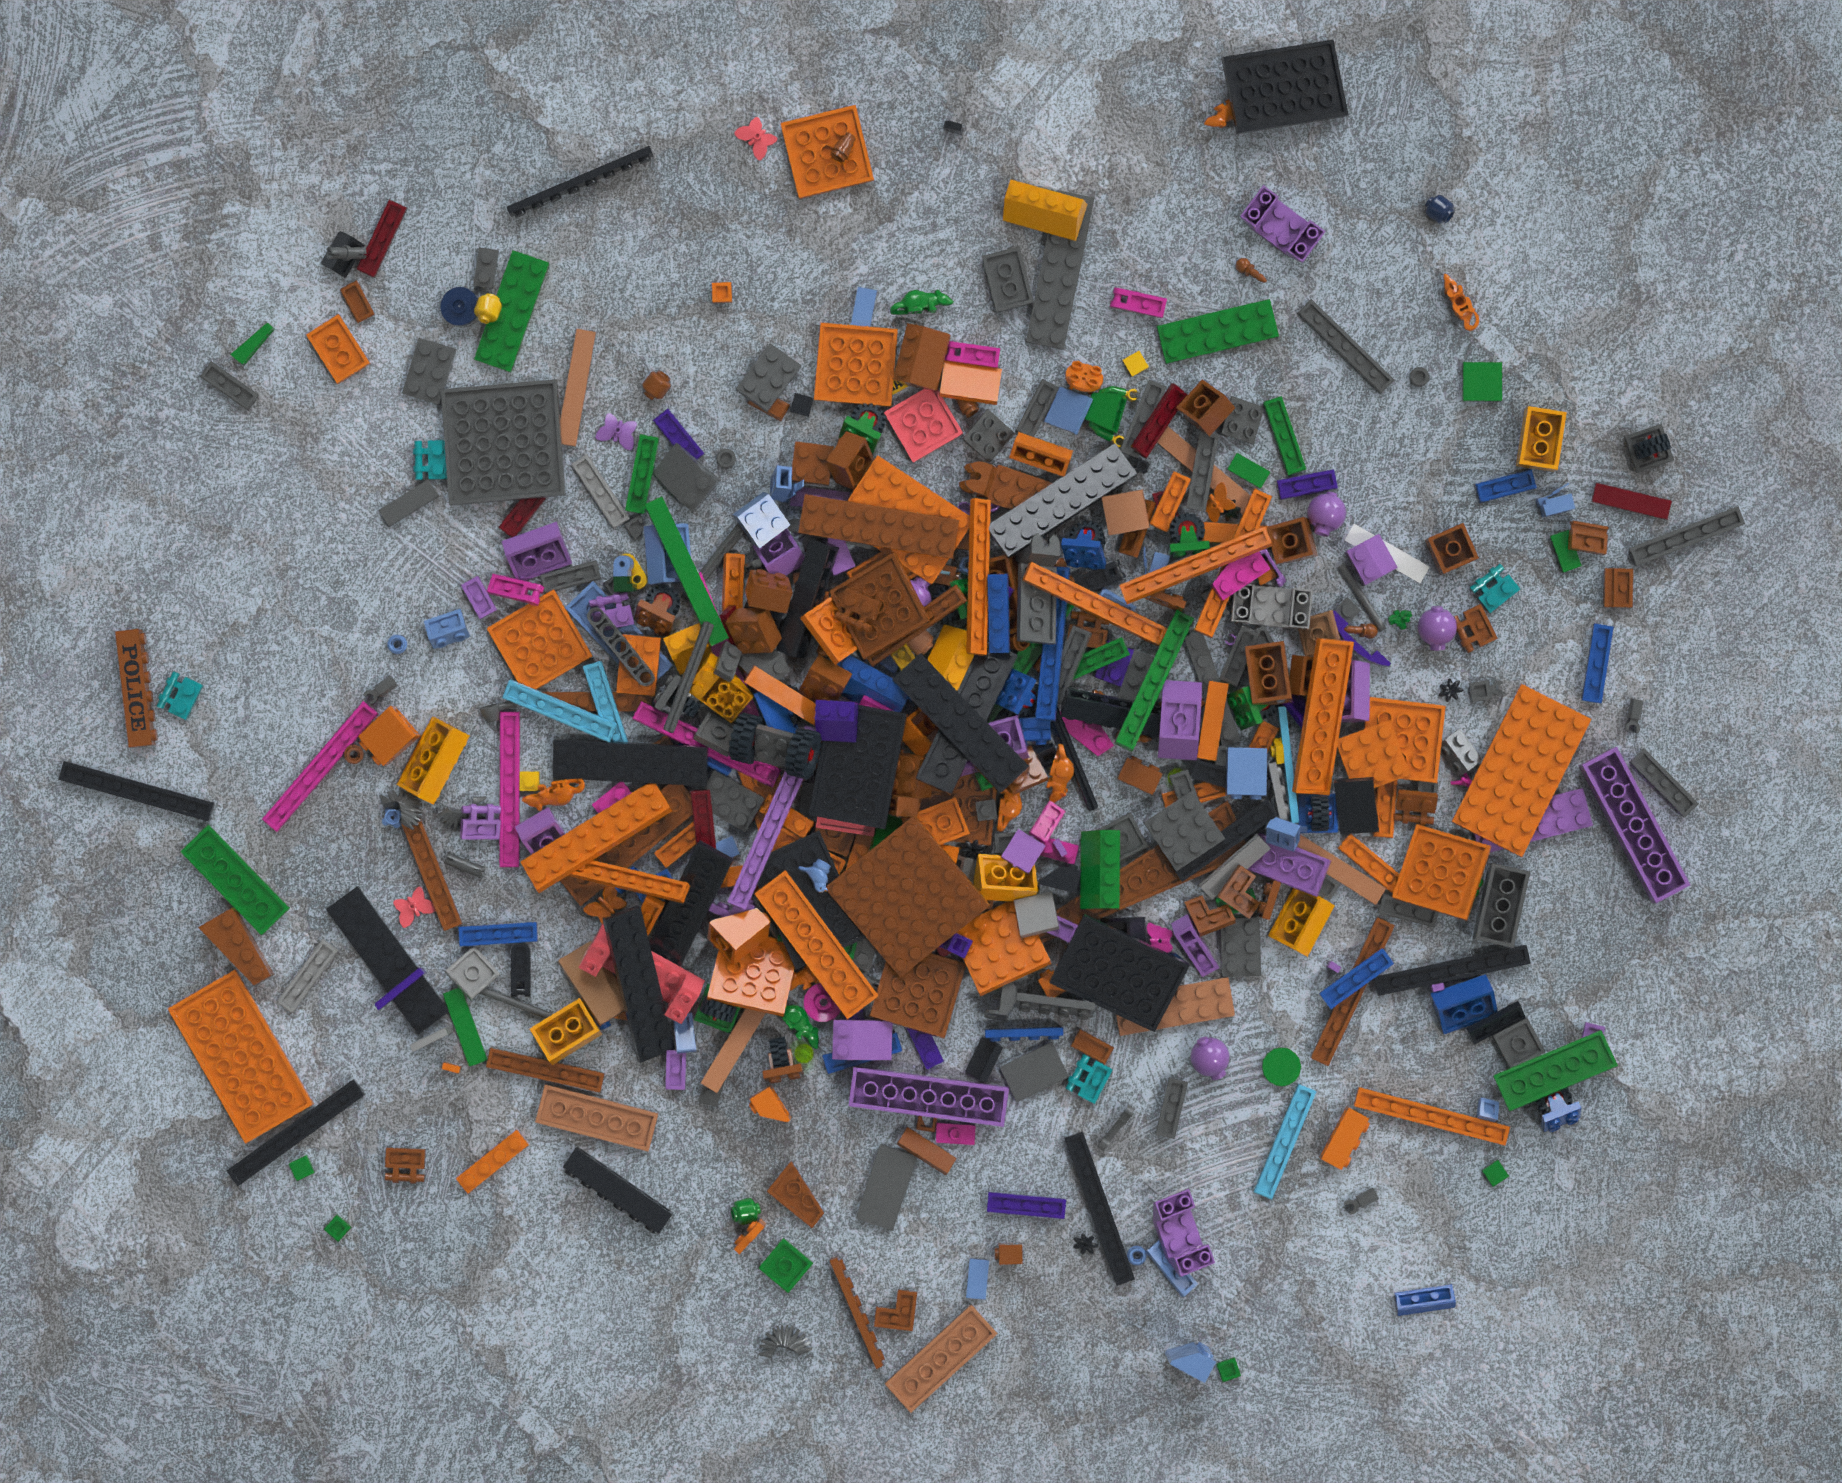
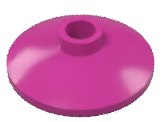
[804,983,840,1022]

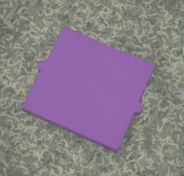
[1001,829,1046,874]

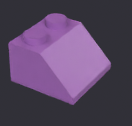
[753,528,805,575]
[1345,534,1398,586]
[515,807,565,855]

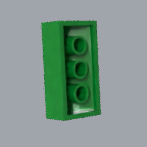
[1080,830,1120,910]

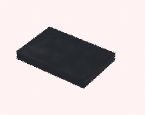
[1334,777,1379,835]

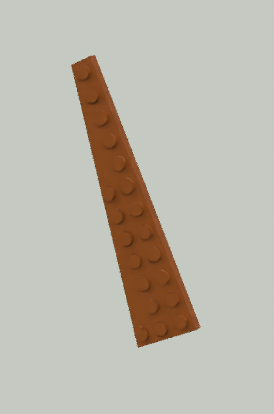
[1038,800,1246,943]

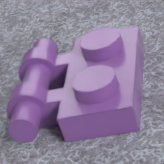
[589,592,635,633]
[460,804,501,839]

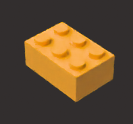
[1516,406,1567,472]
[530,998,603,1065]

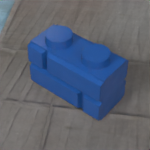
[1019,718,1051,745]

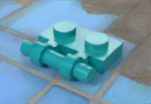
[413,440,447,480]
[1470,564,1520,614]
[156,671,204,720]
[1066,1054,1113,1104]

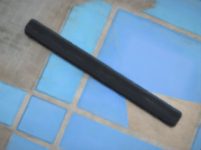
[1052,706,1098,811]

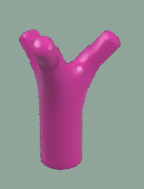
[1451,772,1472,788]

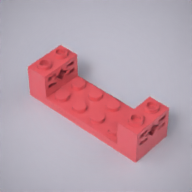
[578,924,705,1024]

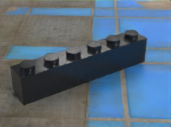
[776,539,839,659]
[1061,687,1161,737]
[563,1146,674,1234]

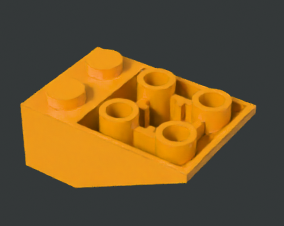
[689,653,754,723]

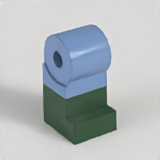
[613,555,637,592]

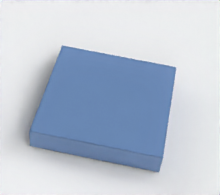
[1044,387,1093,435]

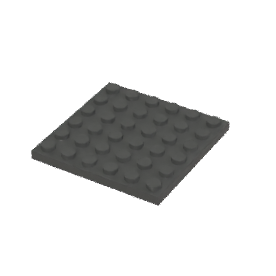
[441,379,566,506]

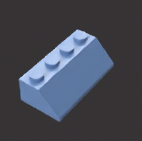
[1165,1342,1216,1383]

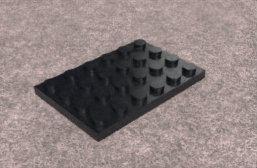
[1221,39,1349,135]
[809,700,908,830]
[757,830,866,970]
[1049,914,1190,1032]

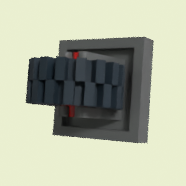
[1624,424,1674,473]
[653,674,702,718]

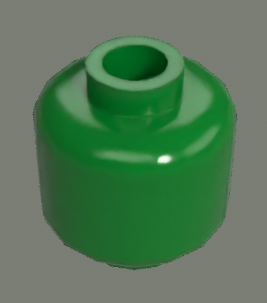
[730,1198,761,1226]

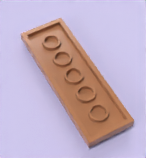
[1116,977,1235,1036]
[535,1084,659,1152]
[885,1304,998,1413]

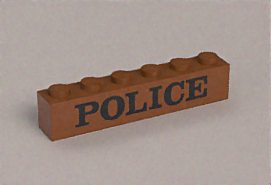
[115,629,158,748]

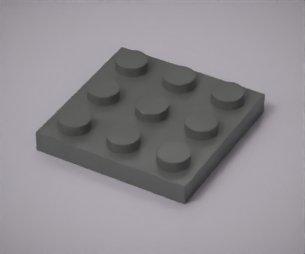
[1144,790,1225,872]

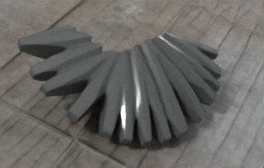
[380,790,423,830]
[436,796,487,832]
[759,1325,812,1358]

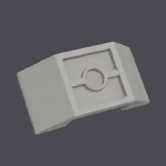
[1231,584,1313,629]

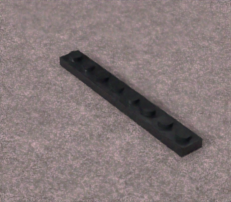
[507,146,653,218]
[58,761,215,822]
[1374,944,1531,996]
[226,1079,366,1187]
[1064,1131,1135,1286]

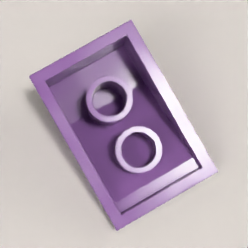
[832,1019,893,1060]

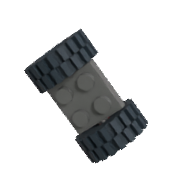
[729,712,822,780]

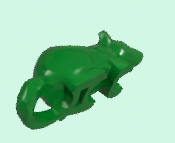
[890,289,954,315]
[781,1005,819,1049]

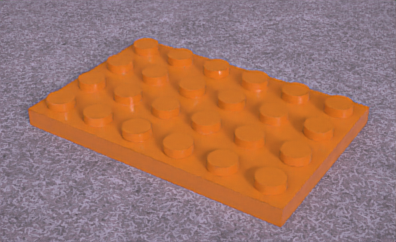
[847,455,970,585]

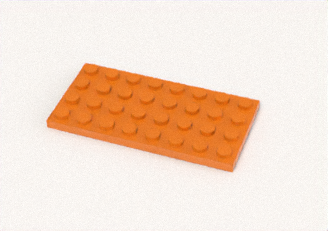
[1451,684,1592,858]
[168,969,314,1144]

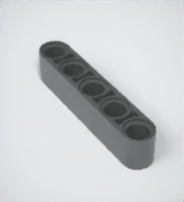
[587,607,655,687]

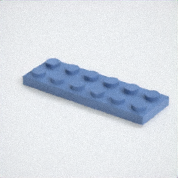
[565,581,674,681]

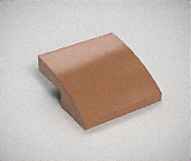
[1102,489,1150,535]

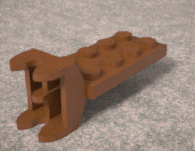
[959,461,1052,510]

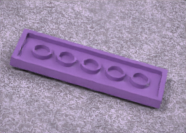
[1473,788,1593,852]

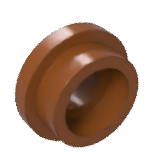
[344,744,364,764]

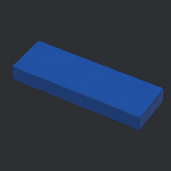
[1475,469,1537,503]

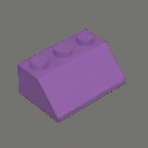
[502,521,572,581]
[1341,660,1370,723]

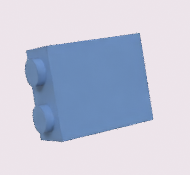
[1225,747,1267,800]

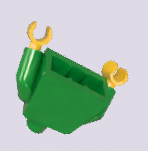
[1085,386,1137,447]

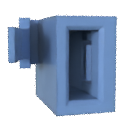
[770,465,804,503]
[1536,483,1575,518]
[1143,547,1170,575]
[1266,817,1307,852]

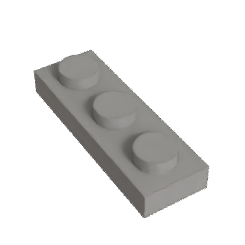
[1267,762,1290,820]

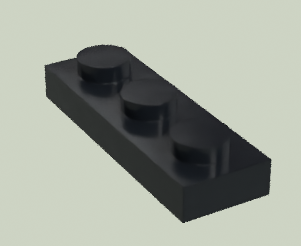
[1466,1001,1526,1045]

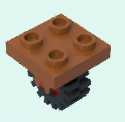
[634,585,681,636]
[762,1036,804,1084]

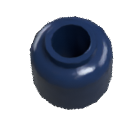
[1425,195,1455,224]

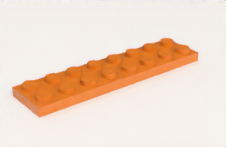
[1292,638,1354,795]
[520,783,672,893]
[754,870,879,1020]

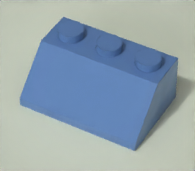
[644,524,691,584]

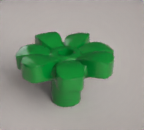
[1388,610,1412,630]

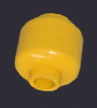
[474,293,502,324]

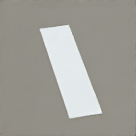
[1345,524,1430,583]

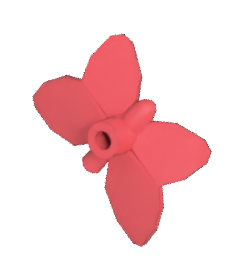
[734,117,777,160]
[393,887,436,928]

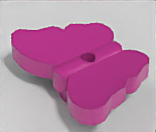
[1147,923,1173,953]

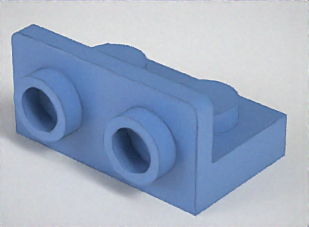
[424,609,470,649]

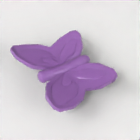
[595,413,637,450]

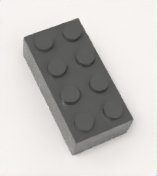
[1472,863,1530,948]

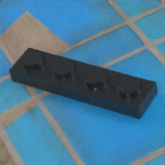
[1191,760,1272,800]

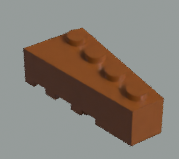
[198,908,275,985]

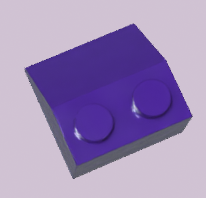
[815,700,858,742]

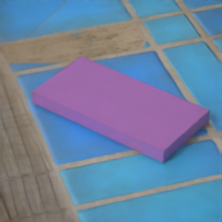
[1247,833,1331,897]

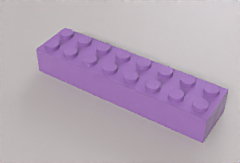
[1578,747,1690,903]
[849,1066,1009,1127]

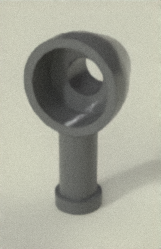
[480,701,517,723]

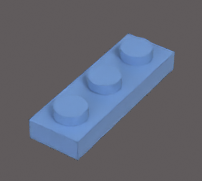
[1145,1240,1198,1297]

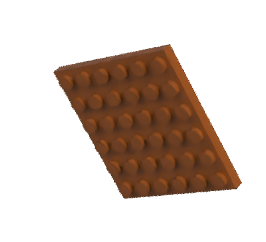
[826,815,990,977]

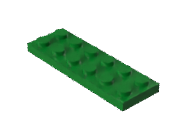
[474,250,550,373]
[1157,299,1279,364]
[180,825,290,936]
[1493,1030,1618,1112]

